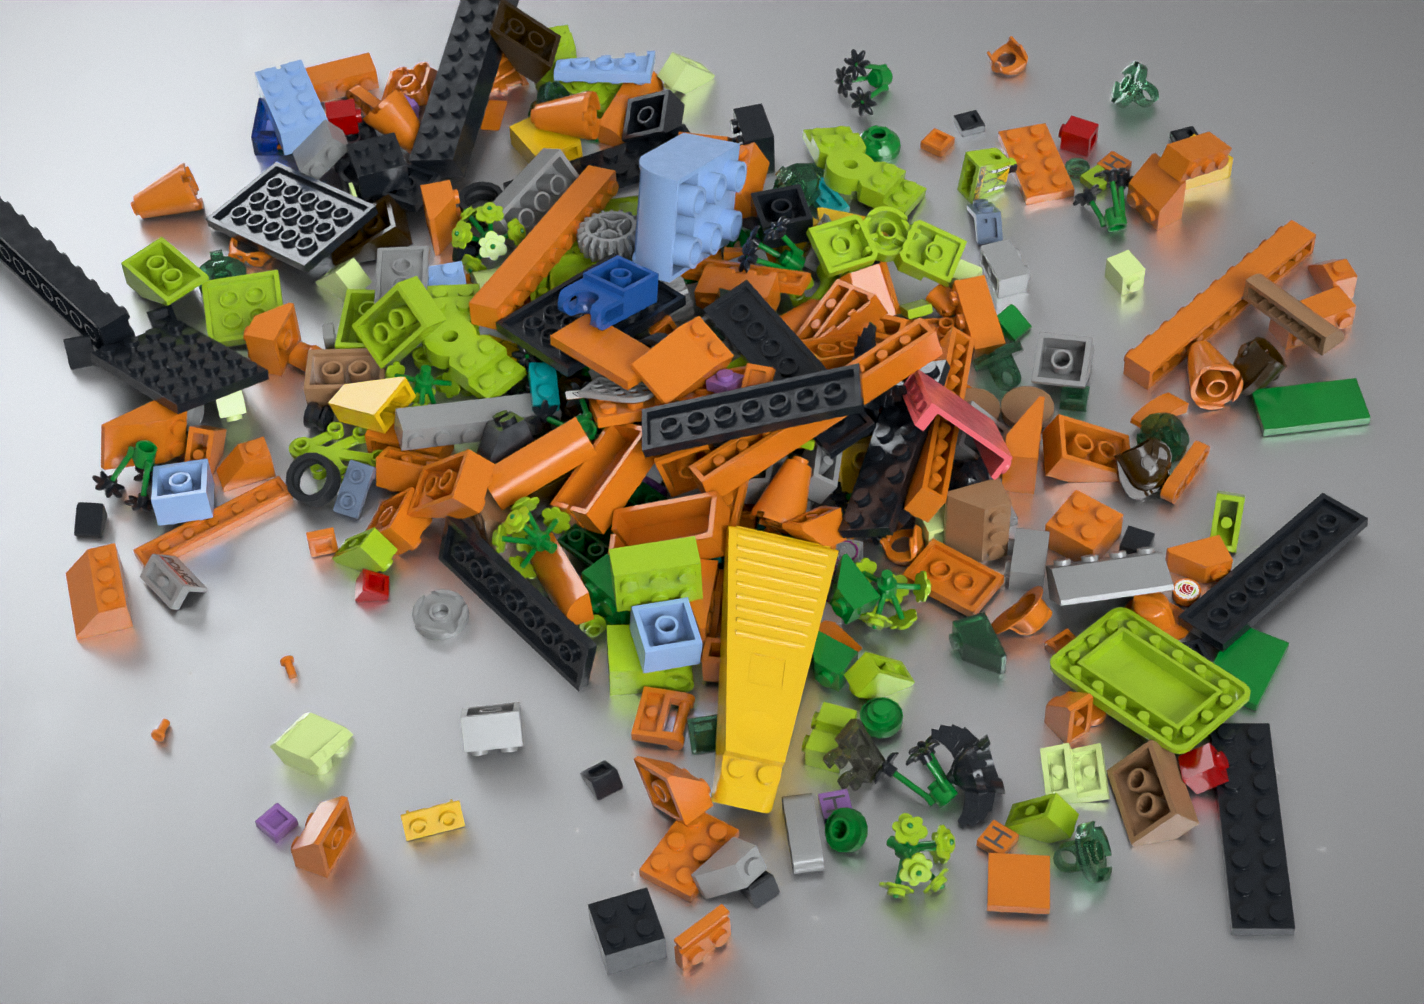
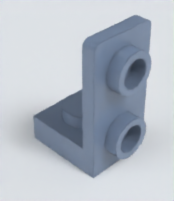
[967,199,1003,245]
[333,460,376,519]

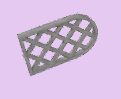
[578,376,654,403]

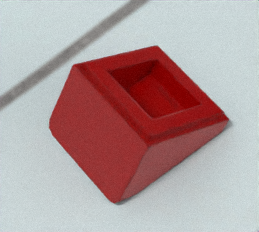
[355,569,389,602]

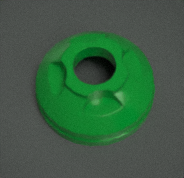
[860,125,901,162]

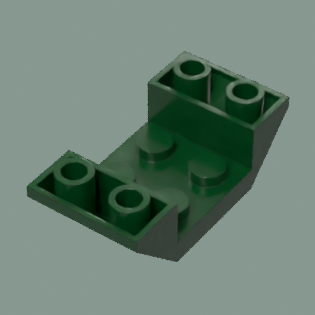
[557,481,668,567]

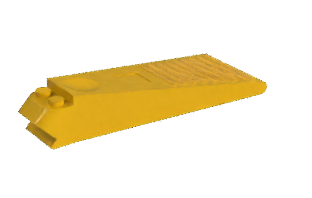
[711,525,839,814]

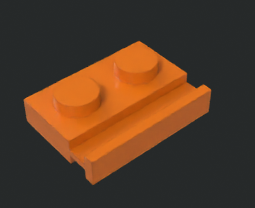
[674,904,731,971]

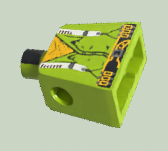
[957,148,1017,204]

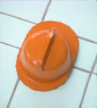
[989,586,1053,635]
[1124,592,1189,641]

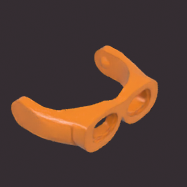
[228,238,272,267]

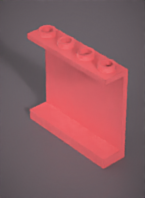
[902,370,1012,480]

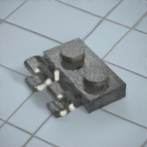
[823,719,886,791]

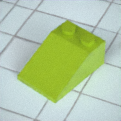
[121,237,209,306]

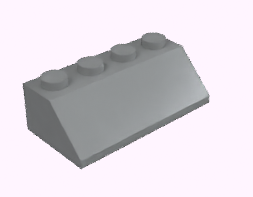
[484,148,579,249]
[1046,547,1174,606]

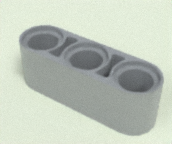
[782,793,824,874]

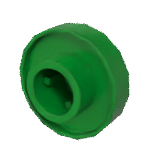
[860,697,903,738]
[825,808,868,853]

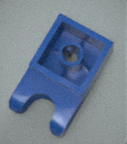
[558,255,659,330]

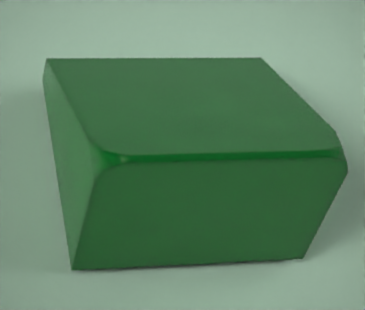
[997,304,1032,343]

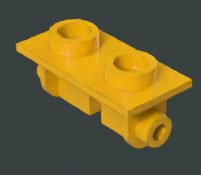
[400,799,465,841]

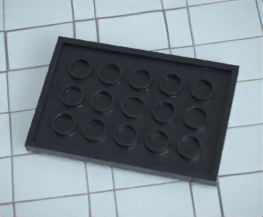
[206,161,378,273]
[496,253,686,377]
[90,320,269,414]

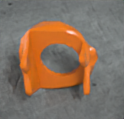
[987,36,1028,75]
[880,525,926,566]

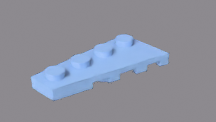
[553,50,656,85]

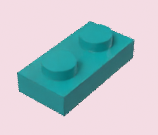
[802,177,850,213]
[528,362,560,411]

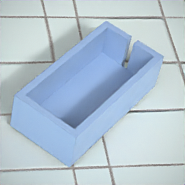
[254,60,328,156]

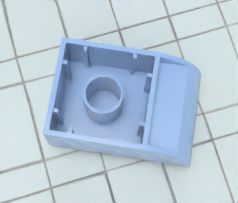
[632,133,747,283]

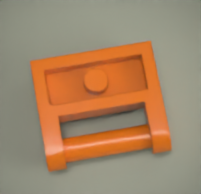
[631,686,695,750]

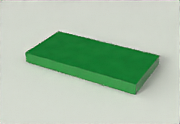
[1250,378,1371,436]

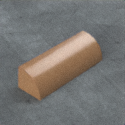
[1243,274,1344,356]

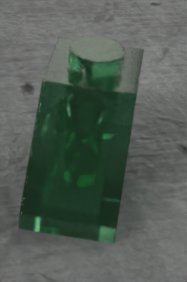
[949,612,1007,674]

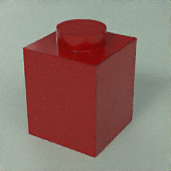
[325,99,363,135]
[1058,115,1099,158]
[1178,743,1229,794]

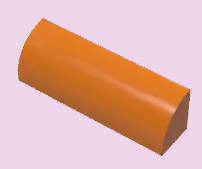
[598,71,664,147]
[488,417,597,510]
[530,532,594,625]

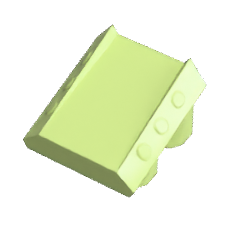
[270,712,353,776]

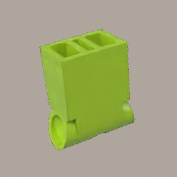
[607,625,694,696]

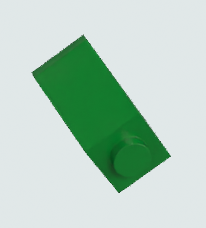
[830,553,881,625]
[811,631,858,692]

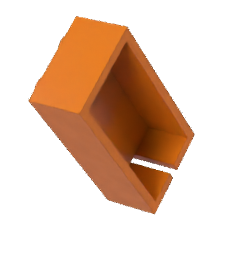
[550,423,660,535]
[608,491,730,559]

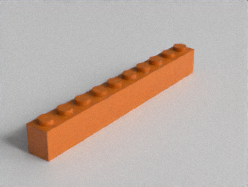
[469,165,619,330]
[1123,220,1316,390]
[689,317,943,497]
[904,326,975,523]

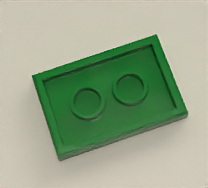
[1213,628,1289,711]

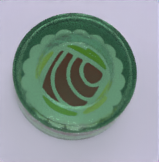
[1065,158,1090,181]

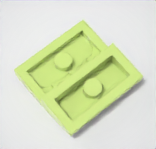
[1040,743,1110,803]

